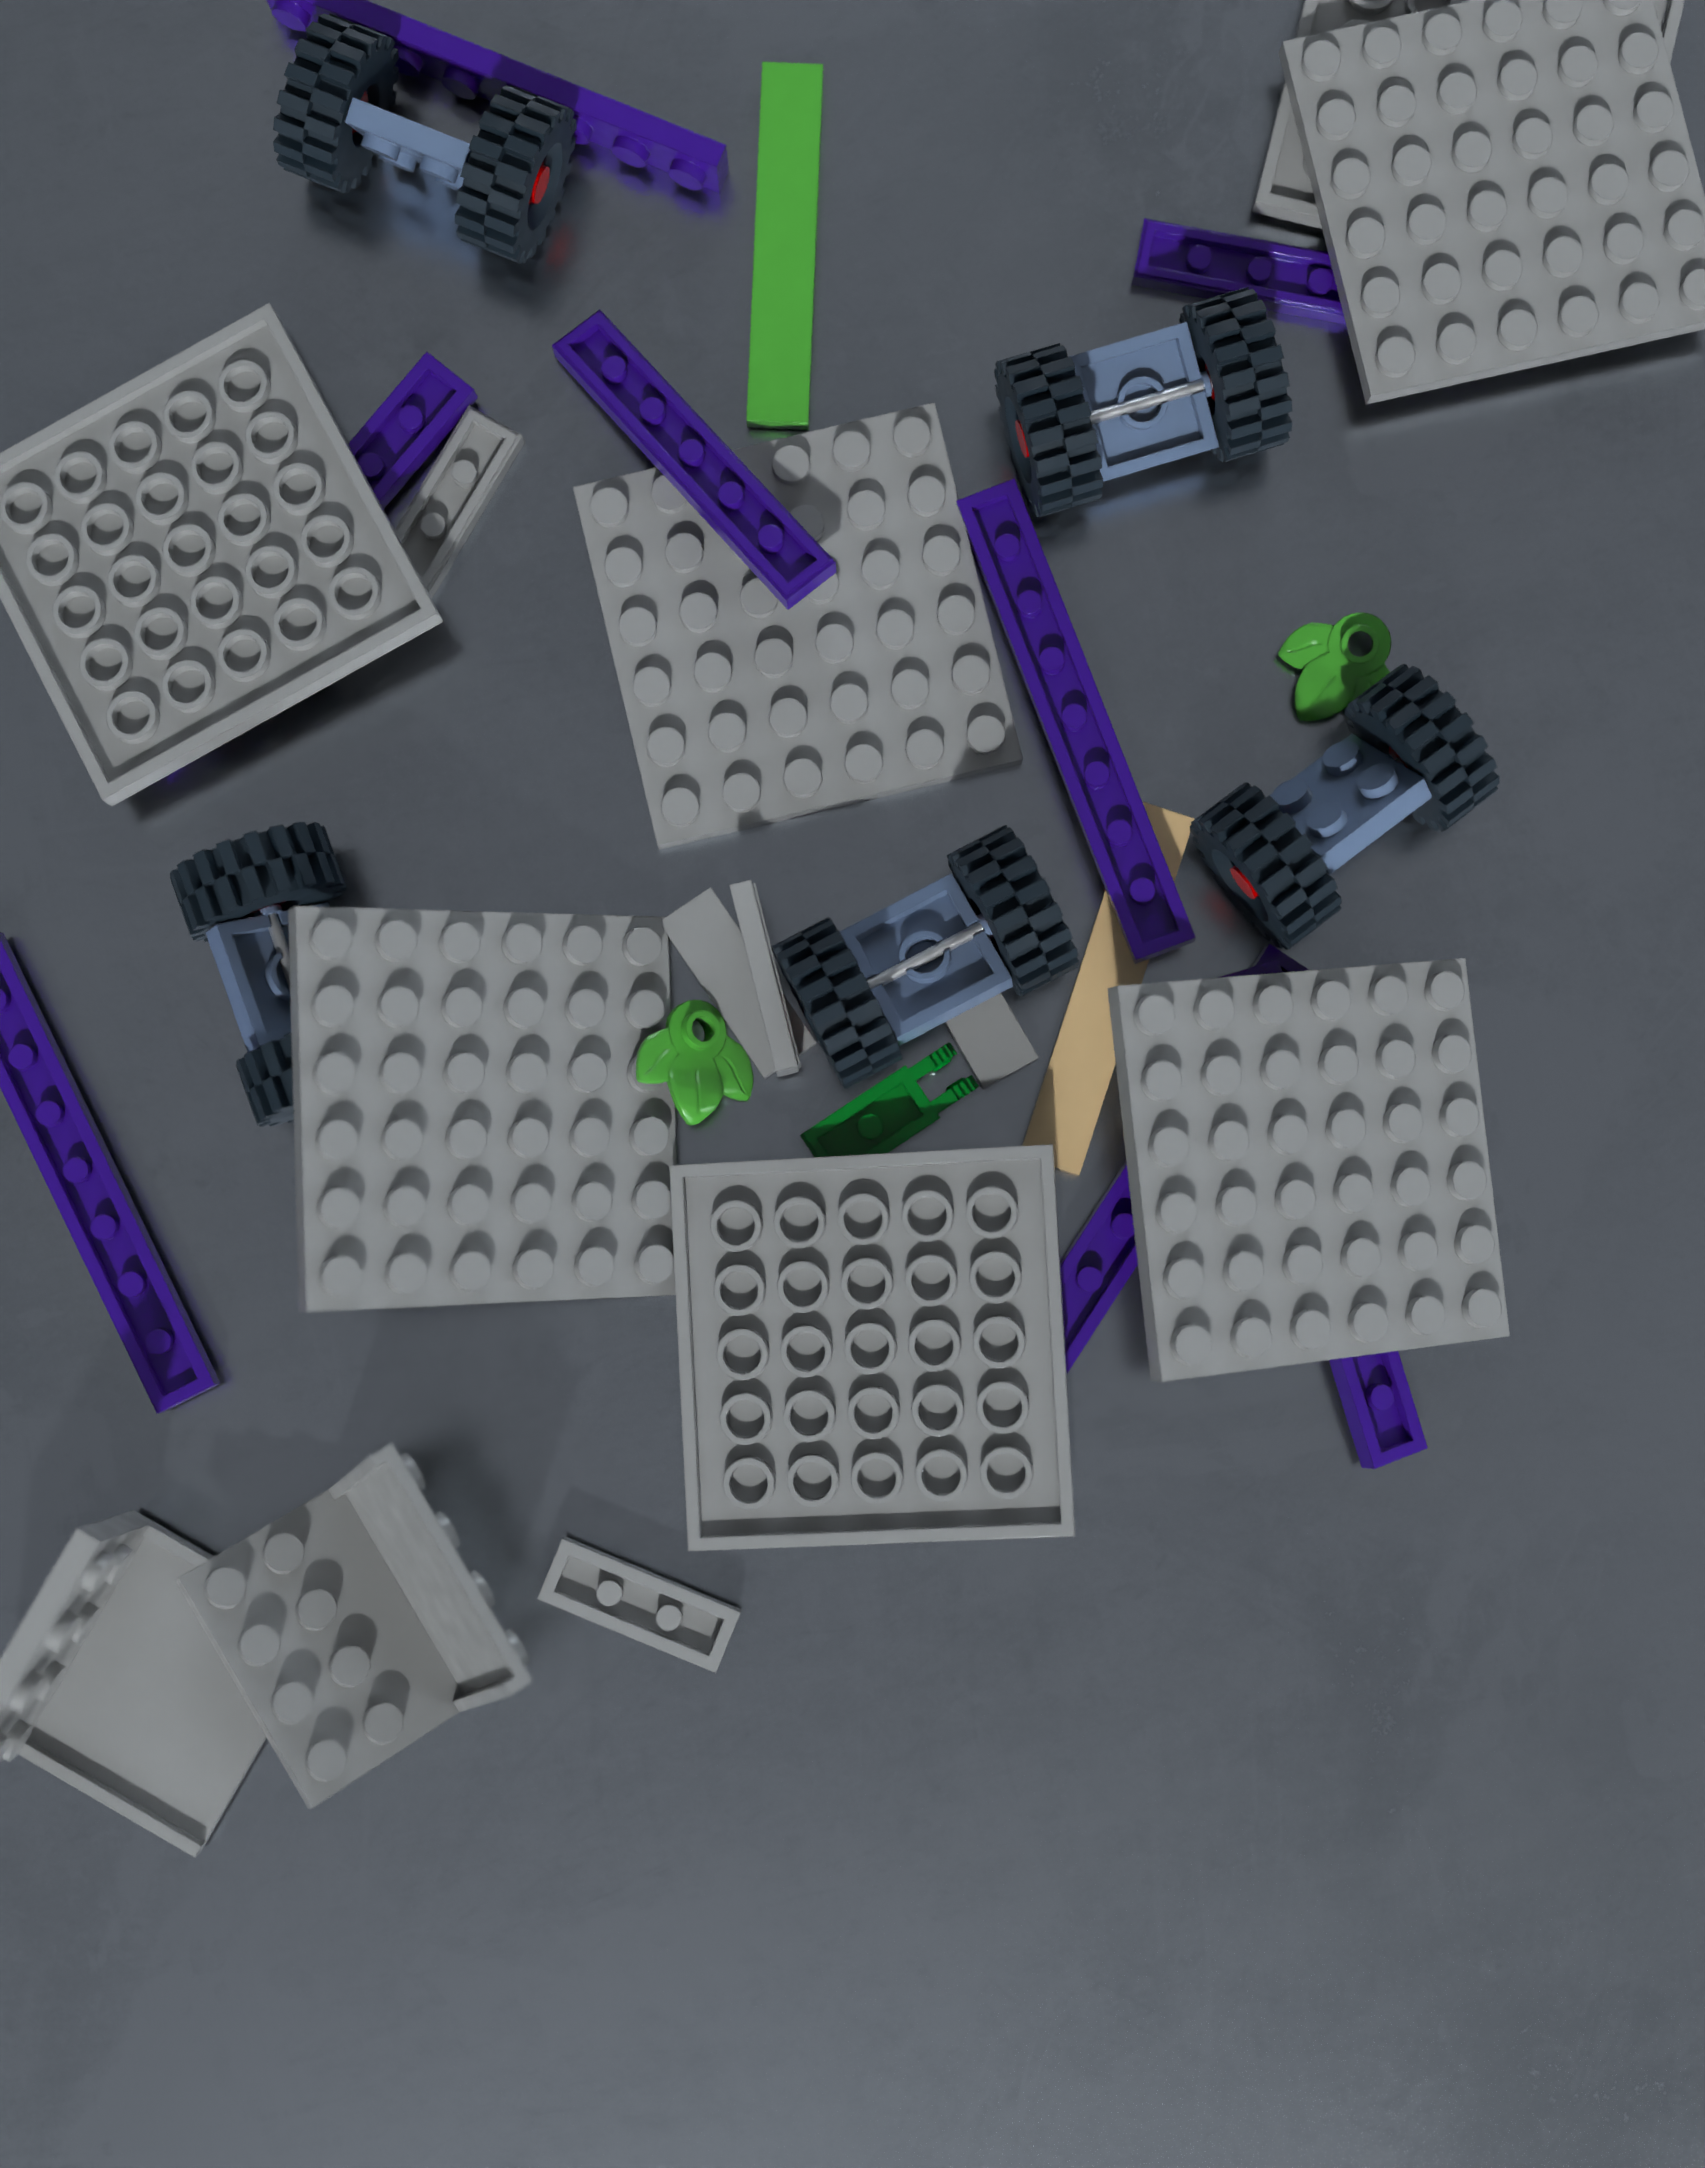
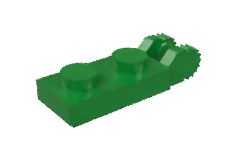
[800,1042,979,1157]

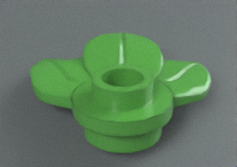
[1278,612,1391,721]
[636,999,753,1126]

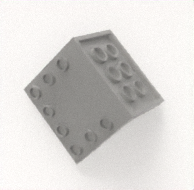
[175,1443,533,1809]
[0,1510,267,1857]

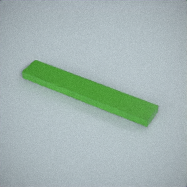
[746,62,824,430]

